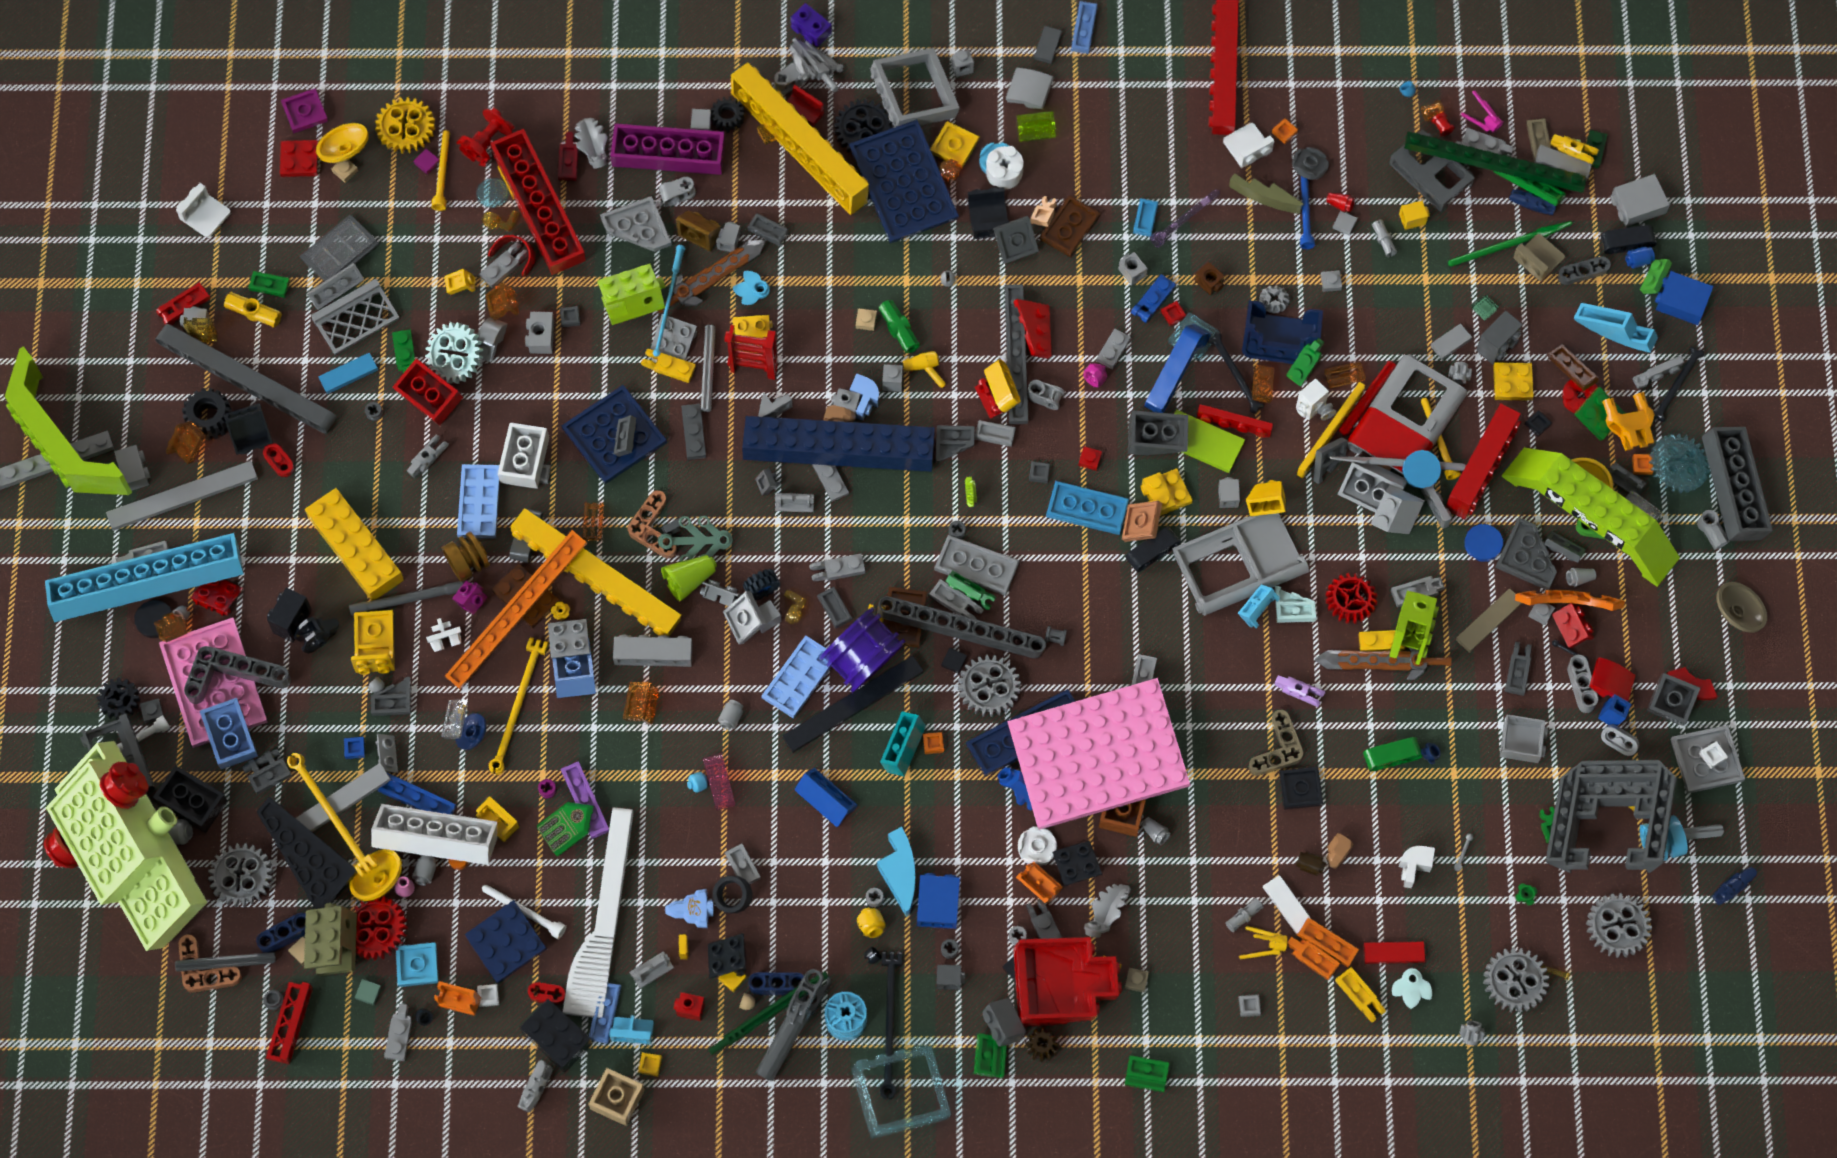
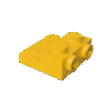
[1140,468,1193,516]

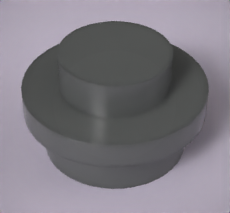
[263,990,283,1010]

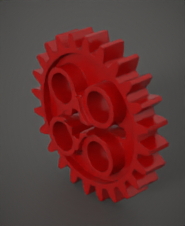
[354,897,408,961]

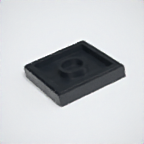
[1279,767,1323,810]

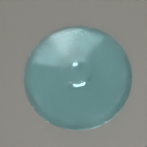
[476,178,509,208]

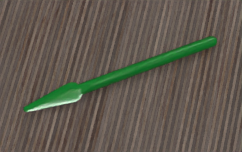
[1448,221,1572,267]

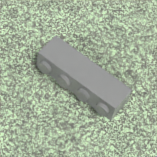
[613,635,693,667]

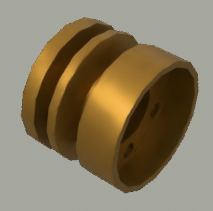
[441,531,490,582]

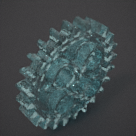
[1649,433,1710,493]

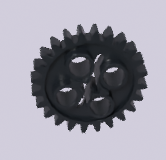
[834,99,893,152]

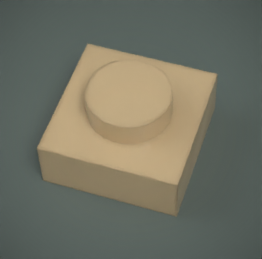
[331,160,358,183]
[856,309,877,331]

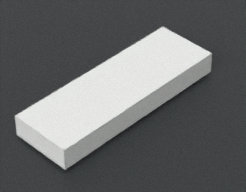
[1263,875,1311,935]

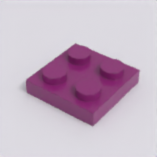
[281,88,328,134]

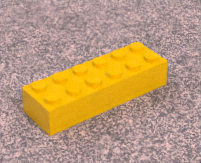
[305,488,404,601]

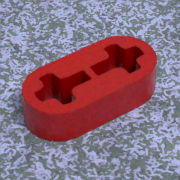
[528,982,566,1005]

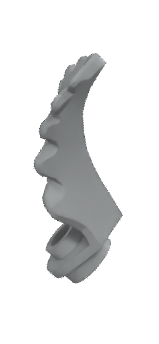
[574,118,608,168]
[1084,884,1131,938]

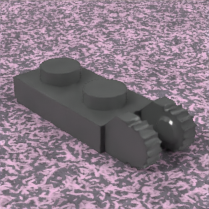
[1504,642,1532,696]
[1026,899,1062,939]

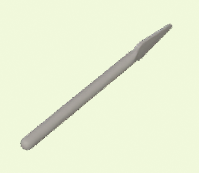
[1330,456,1466,471]

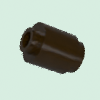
[1296,851,1326,876]

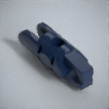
[1509,189,1556,215]
[1711,867,1757,905]

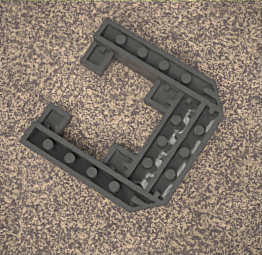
[1546,760,1677,874]

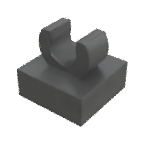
[755,469,780,495]

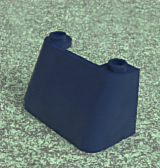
[1242,300,1323,364]

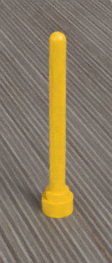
[431,130,450,211]
[1421,398,1461,480]

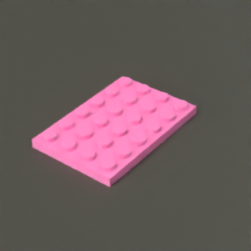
[159,618,268,748]

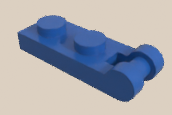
[1131,274,1176,323]

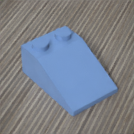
[552,638,596,698]
[199,698,258,769]

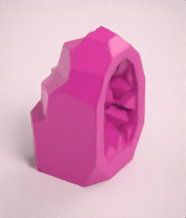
[1083,363,1107,387]

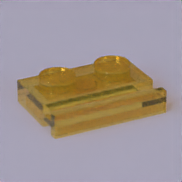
[183,317,218,343]

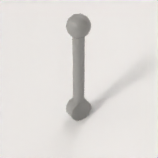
[1454,833,1473,871]

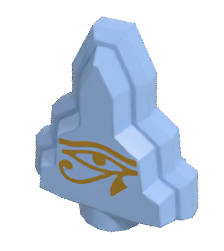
[665,889,714,928]

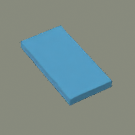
[1046,481,1129,535]

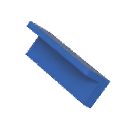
[795,768,858,827]

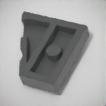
[936,425,975,463]
[1313,437,1347,484]
[371,677,411,716]

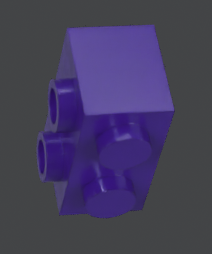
[791,3,832,47]

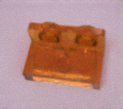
[485,282,519,321]
[165,421,206,464]
[623,682,659,725]

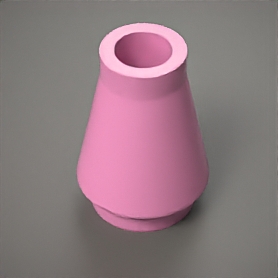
[395,876,415,897]

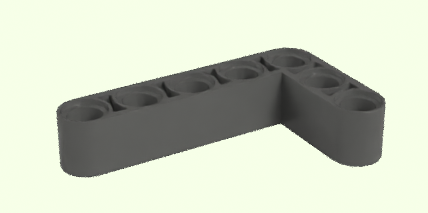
[184,646,291,704]

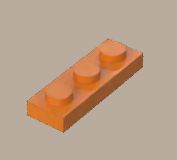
[1297,917,1359,967]

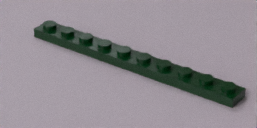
[1404,131,1586,193]

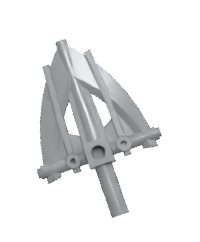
[789,38,844,92]

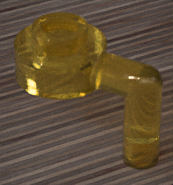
[482,210,519,231]
[784,589,806,625]

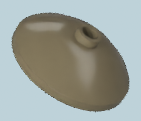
[1716,582,1767,633]

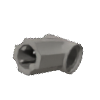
[1697,510,1730,550]

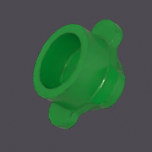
[1515,883,1537,906]

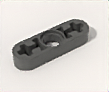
[1557,256,1611,285]

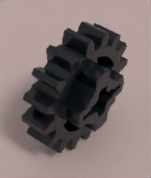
[97,677,140,720]

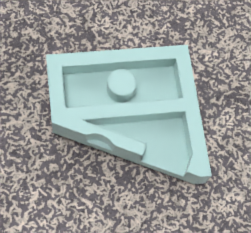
[1275,586,1316,623]

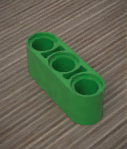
[1363,737,1423,772]

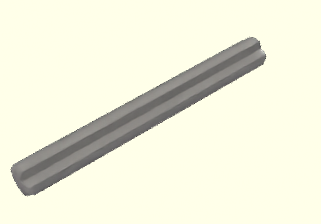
[701,325,716,412]

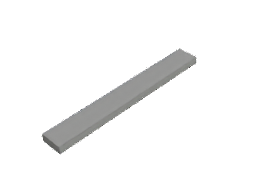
[106,461,258,531]

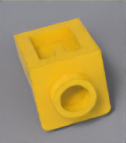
[445,269,476,295]

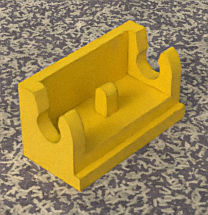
[476,796,519,842]

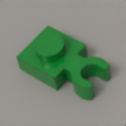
[1539,806,1555,844]

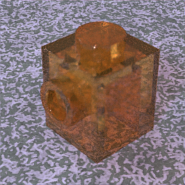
[154,613,188,643]

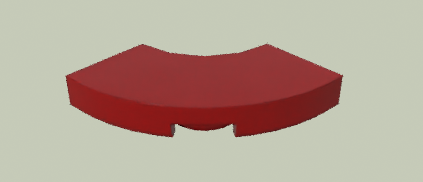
[1666,667,1717,700]

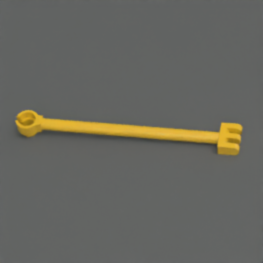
[489,637,549,775]
[287,753,378,878]

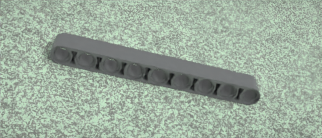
[877,596,1046,659]

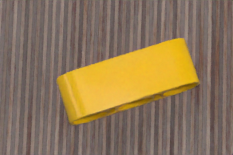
[984,359,1021,413]

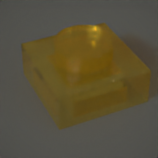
[757,123,779,145]

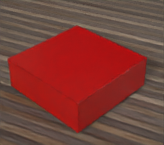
[1161,301,1187,326]

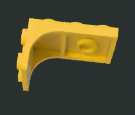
[351,610,395,675]

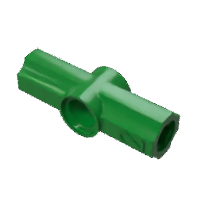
[878,300,920,353]

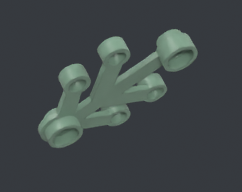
[658,515,733,562]

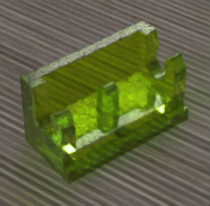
[1017,111,1056,142]

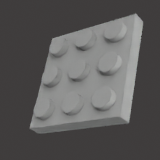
[1670,725,1745,794]

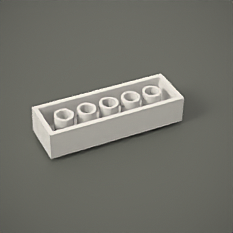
[372,804,497,865]

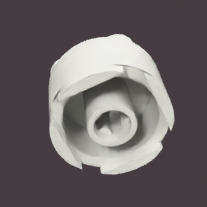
[986,146,1023,189]

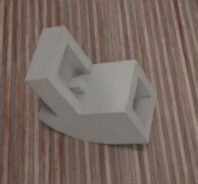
[477,317,508,362]

